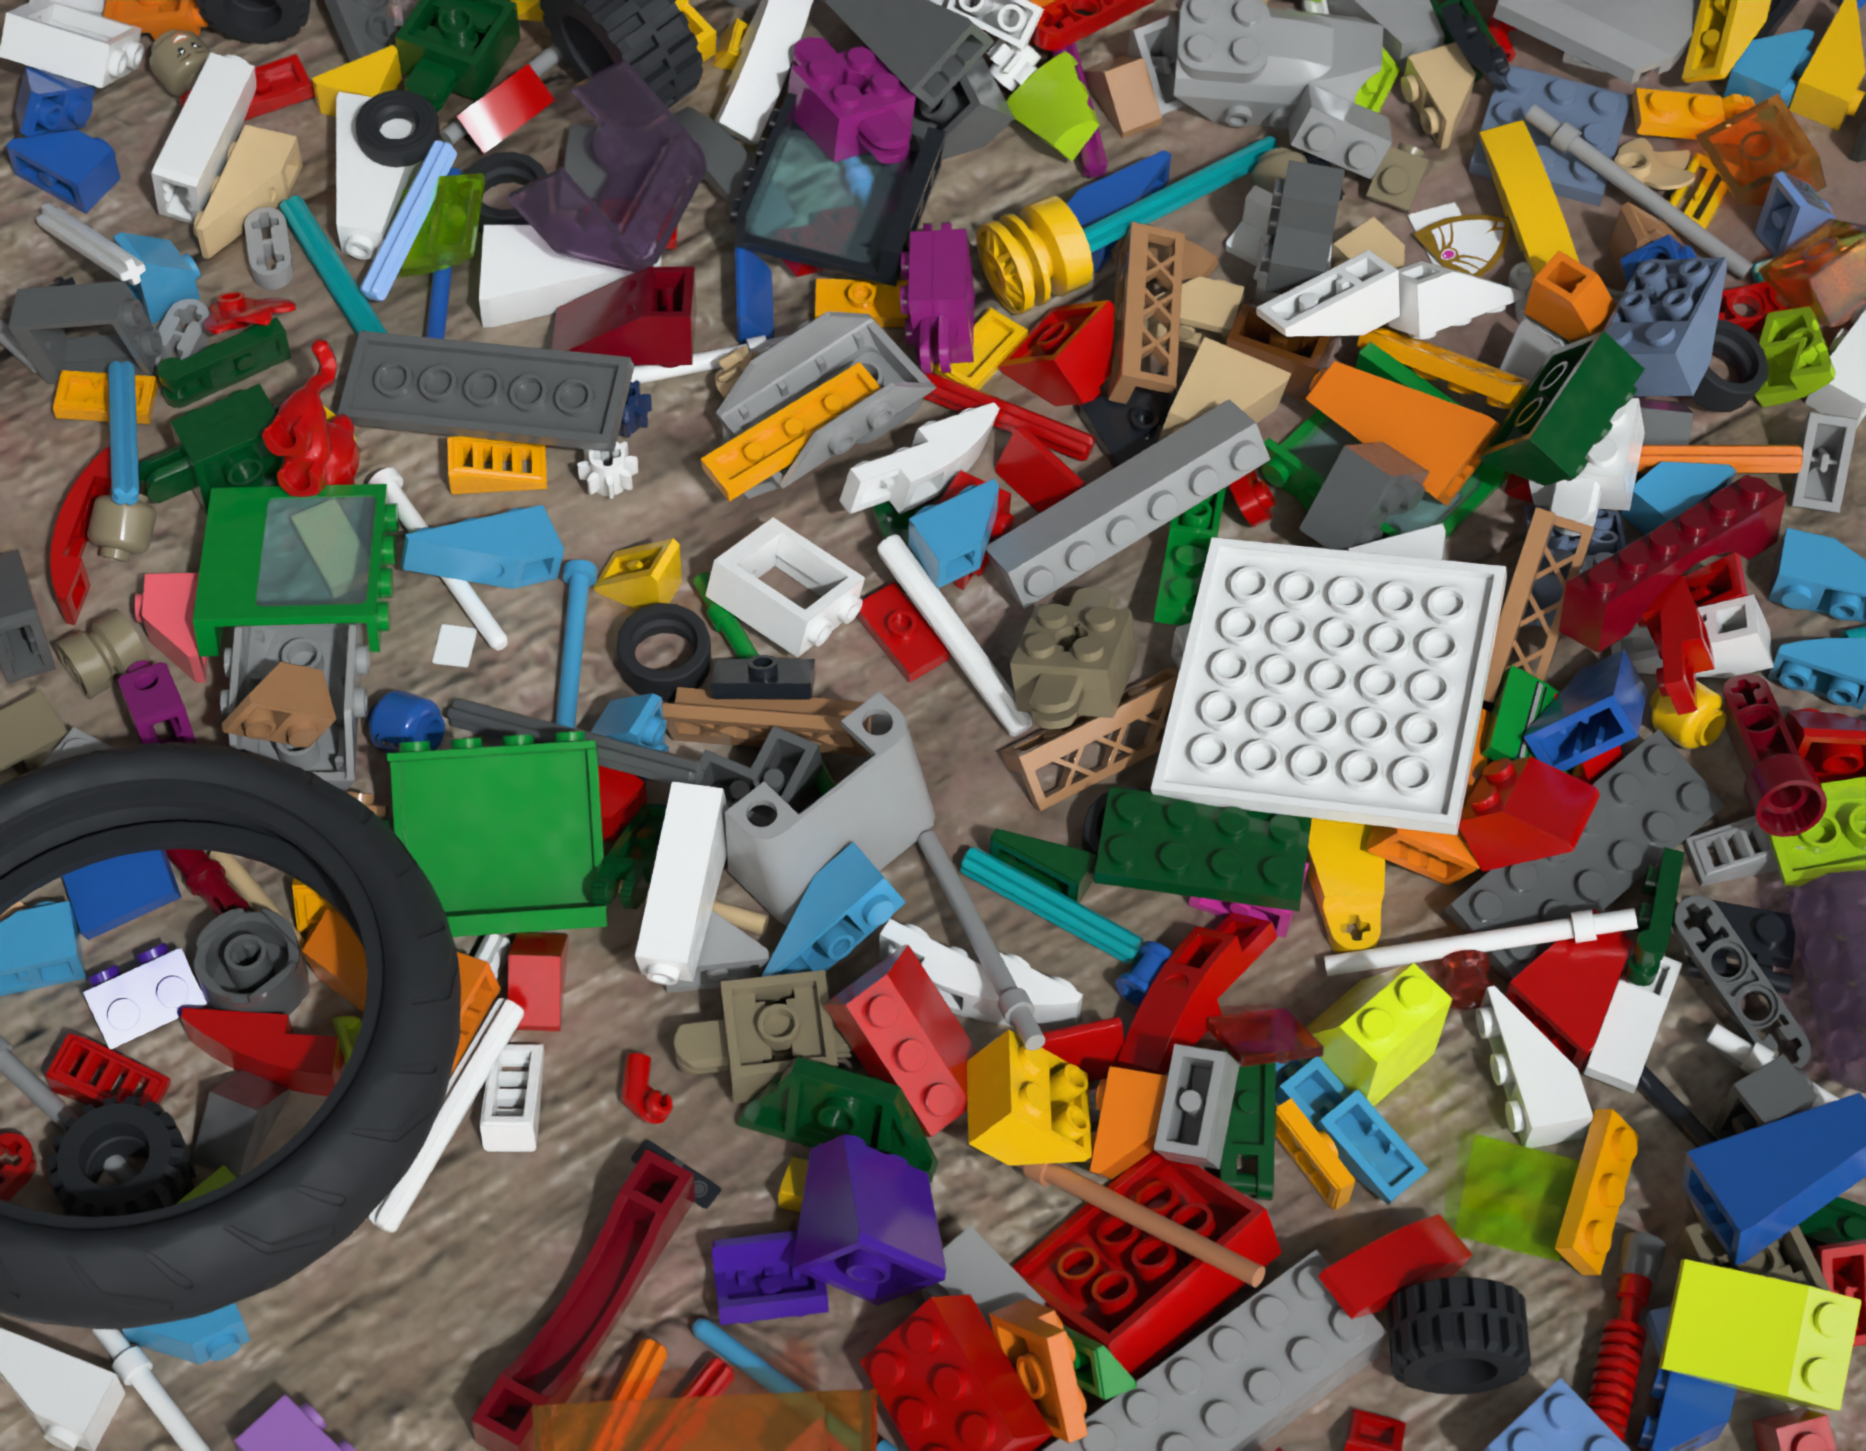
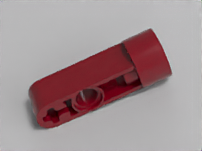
[1723,674,1827,837]

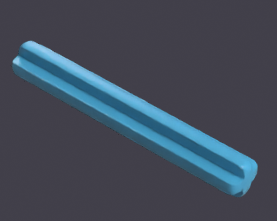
[108,360,139,506]

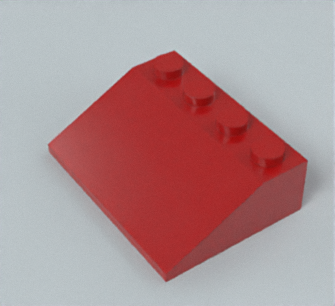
[1012,1150,1282,1381]

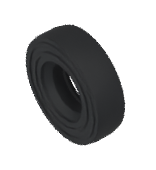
[356,90,440,167]

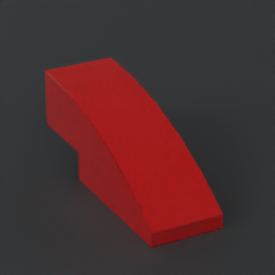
[181,1008,344,1096]
[1318,1214,1473,1320]

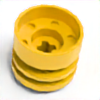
[976,195,1093,315]

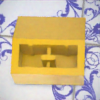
[967,1029,1092,1166]

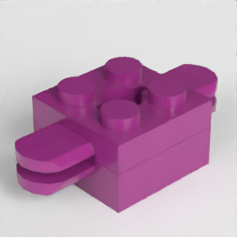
[788,37,916,164]
[900,222,975,374]

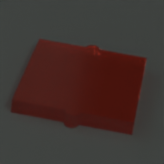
[1206,1008,1323,1067]

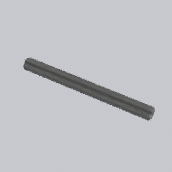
[447,698,706,785]

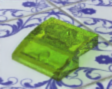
[396,173,486,278]
[1454,1134,1580,1263]

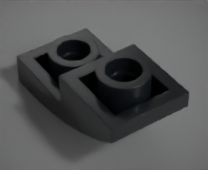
[1441,2,1510,92]

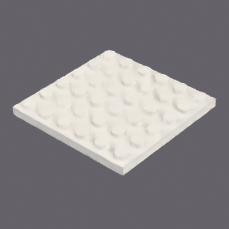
[1151,537,1507,835]

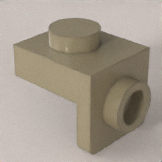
[1366,143,1430,214]

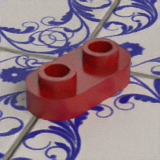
[1229,466,1276,528]

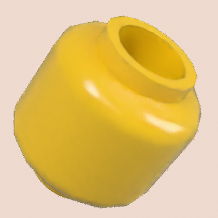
[1650,681,1727,750]

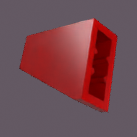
[1505,908,1633,1073]

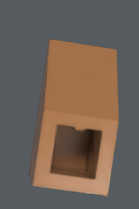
[221,662,337,748]

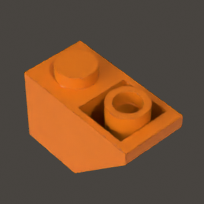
[1524,251,1617,343]
[1086,1066,1168,1180]

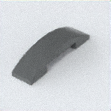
[651,106,795,240]

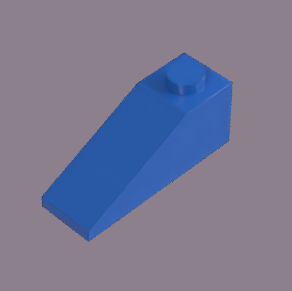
[1067,150,1172,273]

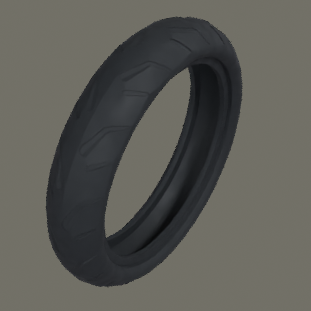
[0,742,461,1330]

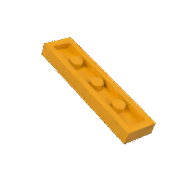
[1357,327,1531,409]
[701,362,882,502]

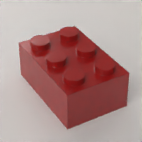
[860,1294,1052,1451]

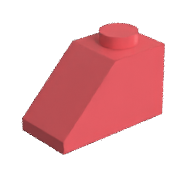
[135,573,208,683]

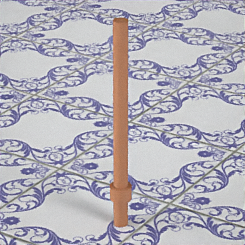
[1015,1163,1265,1287]

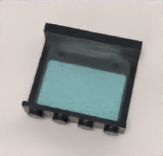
[729,92,946,287]

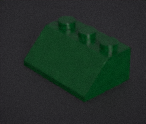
[1479,331,1645,486]

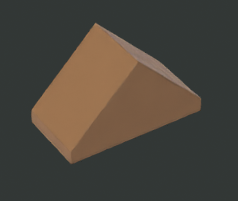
[1083,56,1162,139]
[1609,202,1684,283]

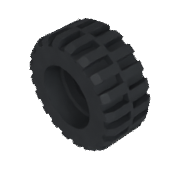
[540,0,703,125]

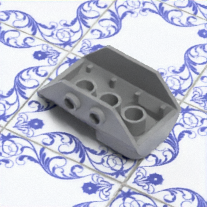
[1173,0,1383,131]
[716,311,936,500]
[220,623,370,791]

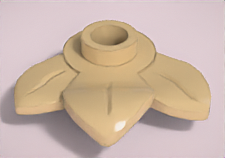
[1614,137,1695,190]

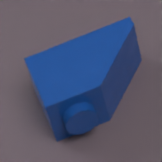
[6,129,121,214]

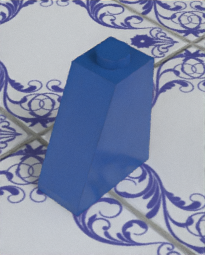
[1524,649,1648,771]

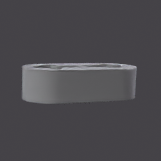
[244,207,294,290]
[153,299,211,379]

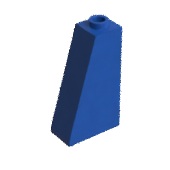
[1682,1092,1866,1266]

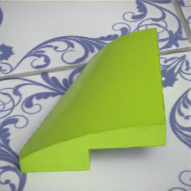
[1006,51,1100,161]
[1755,306,1836,408]

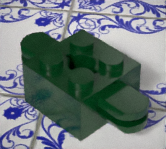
[395,0,520,113]
[138,383,285,516]

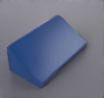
[735,247,774,345]

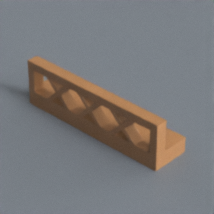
[1108,222,1185,404]
[1484,507,1595,704]
[1000,667,1179,811]
[663,687,871,756]

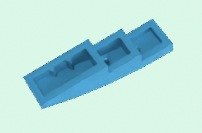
[1245,1022,1429,1205]

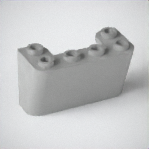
[725,691,936,927]

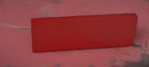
[995,425,1086,514]
[1042,1017,1124,1082]

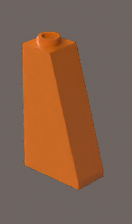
[1305,361,1500,506]
[1366,708,1490,886]
[302,909,501,1075]

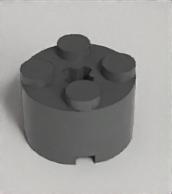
[193,908,310,1015]

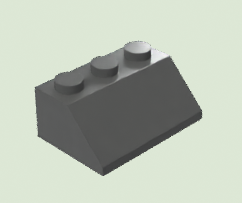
[909,56,1014,159]

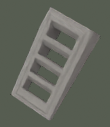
[1684,816,1803,886]

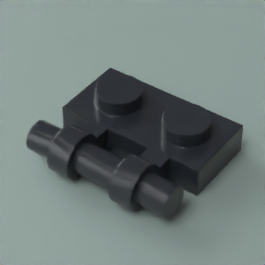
[1685,900,1797,995]

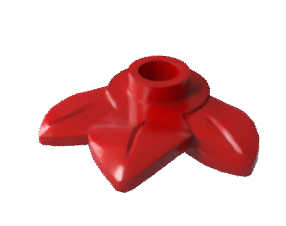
[203,292,296,334]

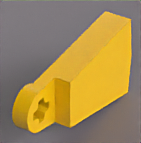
[1306,818,1385,954]

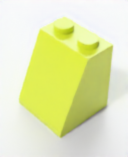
[1293,963,1452,1107]

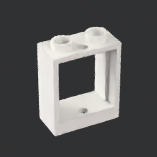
[0,0,144,88]
[705,517,865,658]

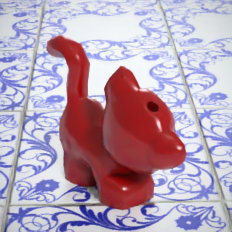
[262,339,360,503]

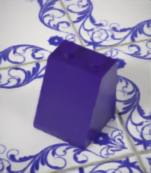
[792,1135,946,1305]

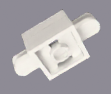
[1529,398,1645,536]

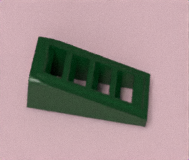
[989,828,1097,903]

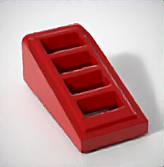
[46,1033,171,1108]

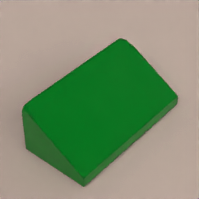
[1063,1325,1137,1400]

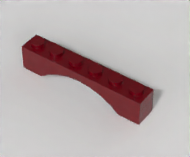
[1559,474,1787,653]
[471,1149,696,1451]

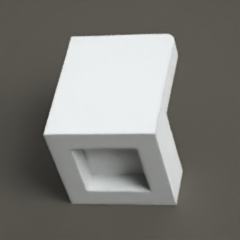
[1225,185,1280,266]

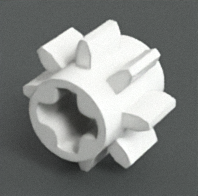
[987,38,1041,92]
[577,441,638,499]

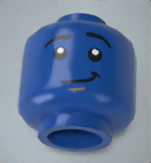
[368,690,445,753]

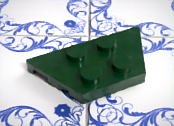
[737,1057,938,1183]

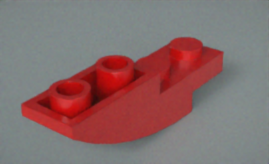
[1637,575,1715,715]
[1118,912,1277,1075]

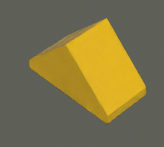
[312,45,402,117]
[593,538,682,610]

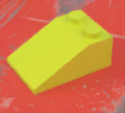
[1659,1259,1862,1411]

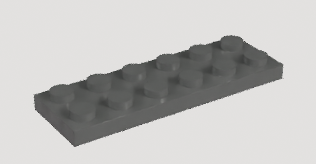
[337,331,635,452]
[1444,729,1725,985]

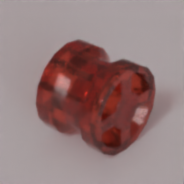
[1438,950,1494,1010]

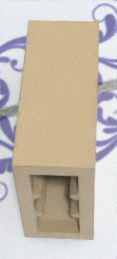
[1158,337,1291,442]

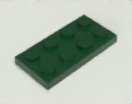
[1094,787,1312,912]

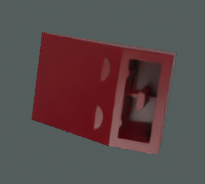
[551,266,696,368]

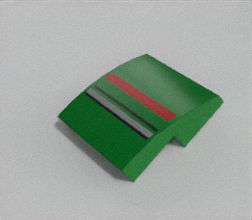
[1481,665,1574,775]

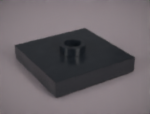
[1079,371,1177,468]

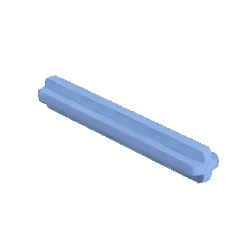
[360,140,457,302]

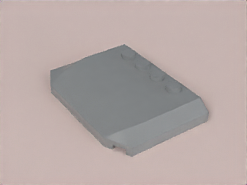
[1493,0,1701,84]

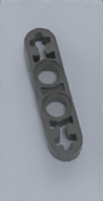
[1671,895,1811,1068]

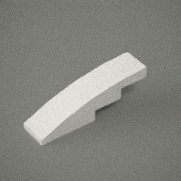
[714,0,813,146]

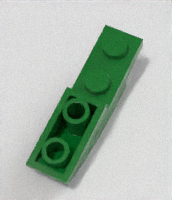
[1154,487,1226,626]

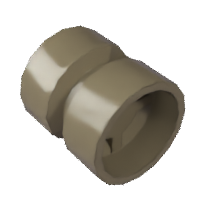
[55,609,150,700]

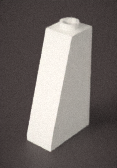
[151,53,257,225]
[336,91,422,260]
[479,225,661,327]
[635,781,728,985]

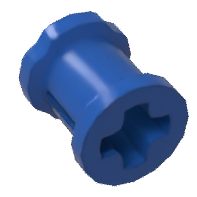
[1115,941,1173,1007]

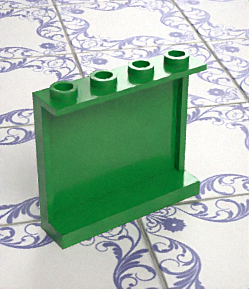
[387,731,609,937]

